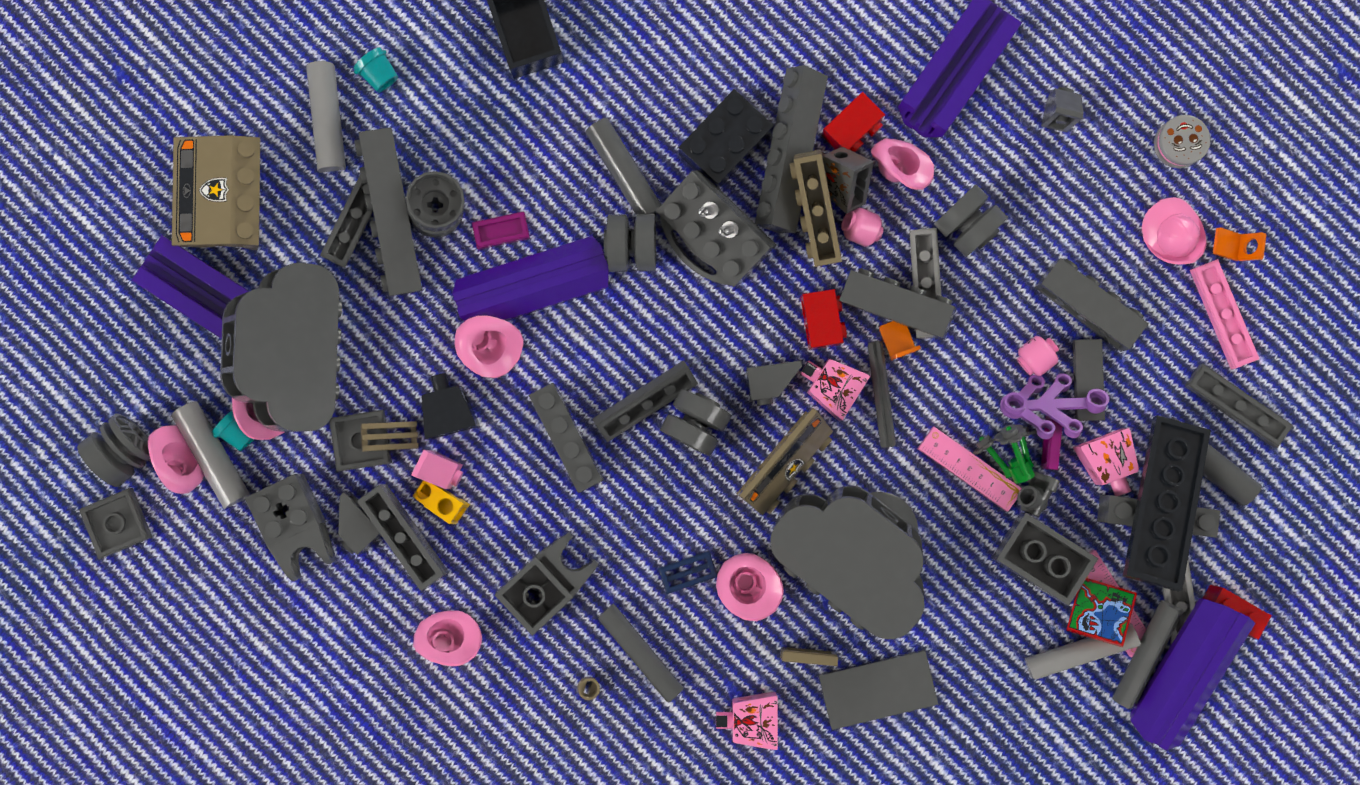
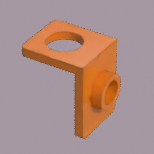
[1213,227,1267,261]
[879,321,921,361]

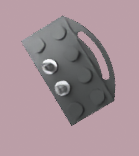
[656,170,777,287]

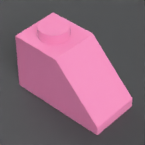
[411,450,463,489]

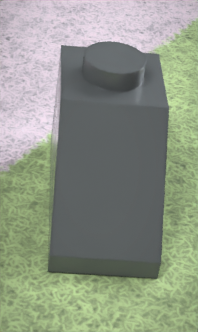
[1041,87,1084,133]
[746,361,802,406]
[338,492,381,555]

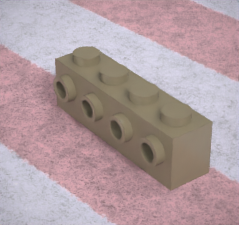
[789,149,842,267]

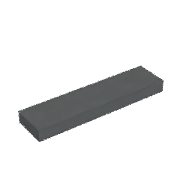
[1185,364,1293,448]

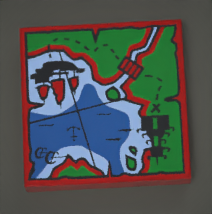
[1066,578,1137,647]

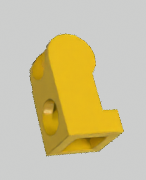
[413,480,470,525]

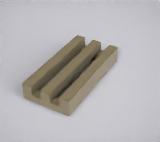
[361,421,418,452]
[780,647,838,666]

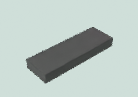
[1072,339,1105,421]

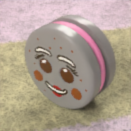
[1154,115,1211,168]

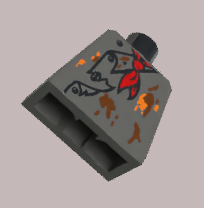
[822,147,874,214]

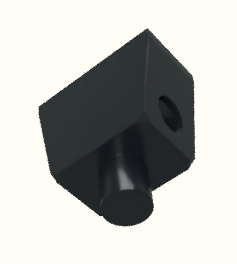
[421,373,480,440]

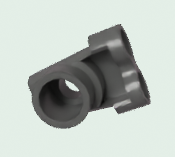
[1017,471,1060,517]

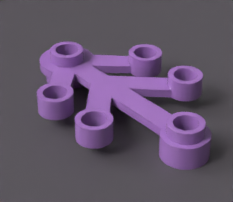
[1000,373,1109,439]

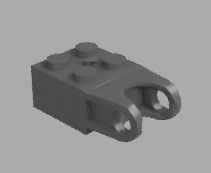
[245,474,335,581]
[494,532,599,636]

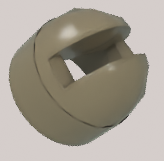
[577,676,600,700]

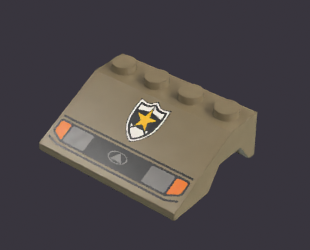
[172,135,260,250]
[736,408,833,516]

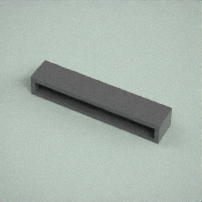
[755,65,828,233]
[354,127,422,296]

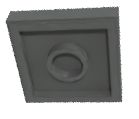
[329,410,392,472]
[79,488,153,559]

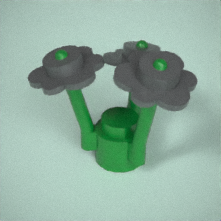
[972,424,1037,484]

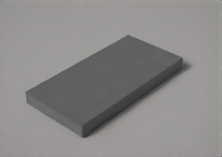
[818,649,939,730]

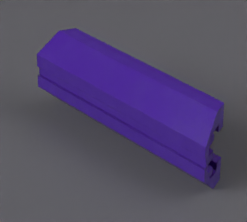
[898,0,1022,138]
[131,235,249,339]
[452,236,609,322]
[1130,599,1256,750]

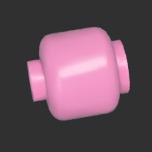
[841,207,883,247]
[1017,336,1059,376]

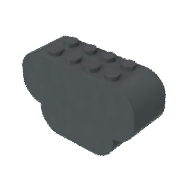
[220,263,342,432]
[770,486,925,639]

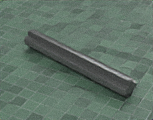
[868,341,896,448]

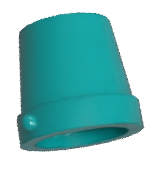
[354,47,398,93]
[212,410,254,452]

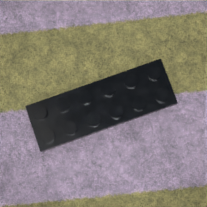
[1123,415,1211,592]

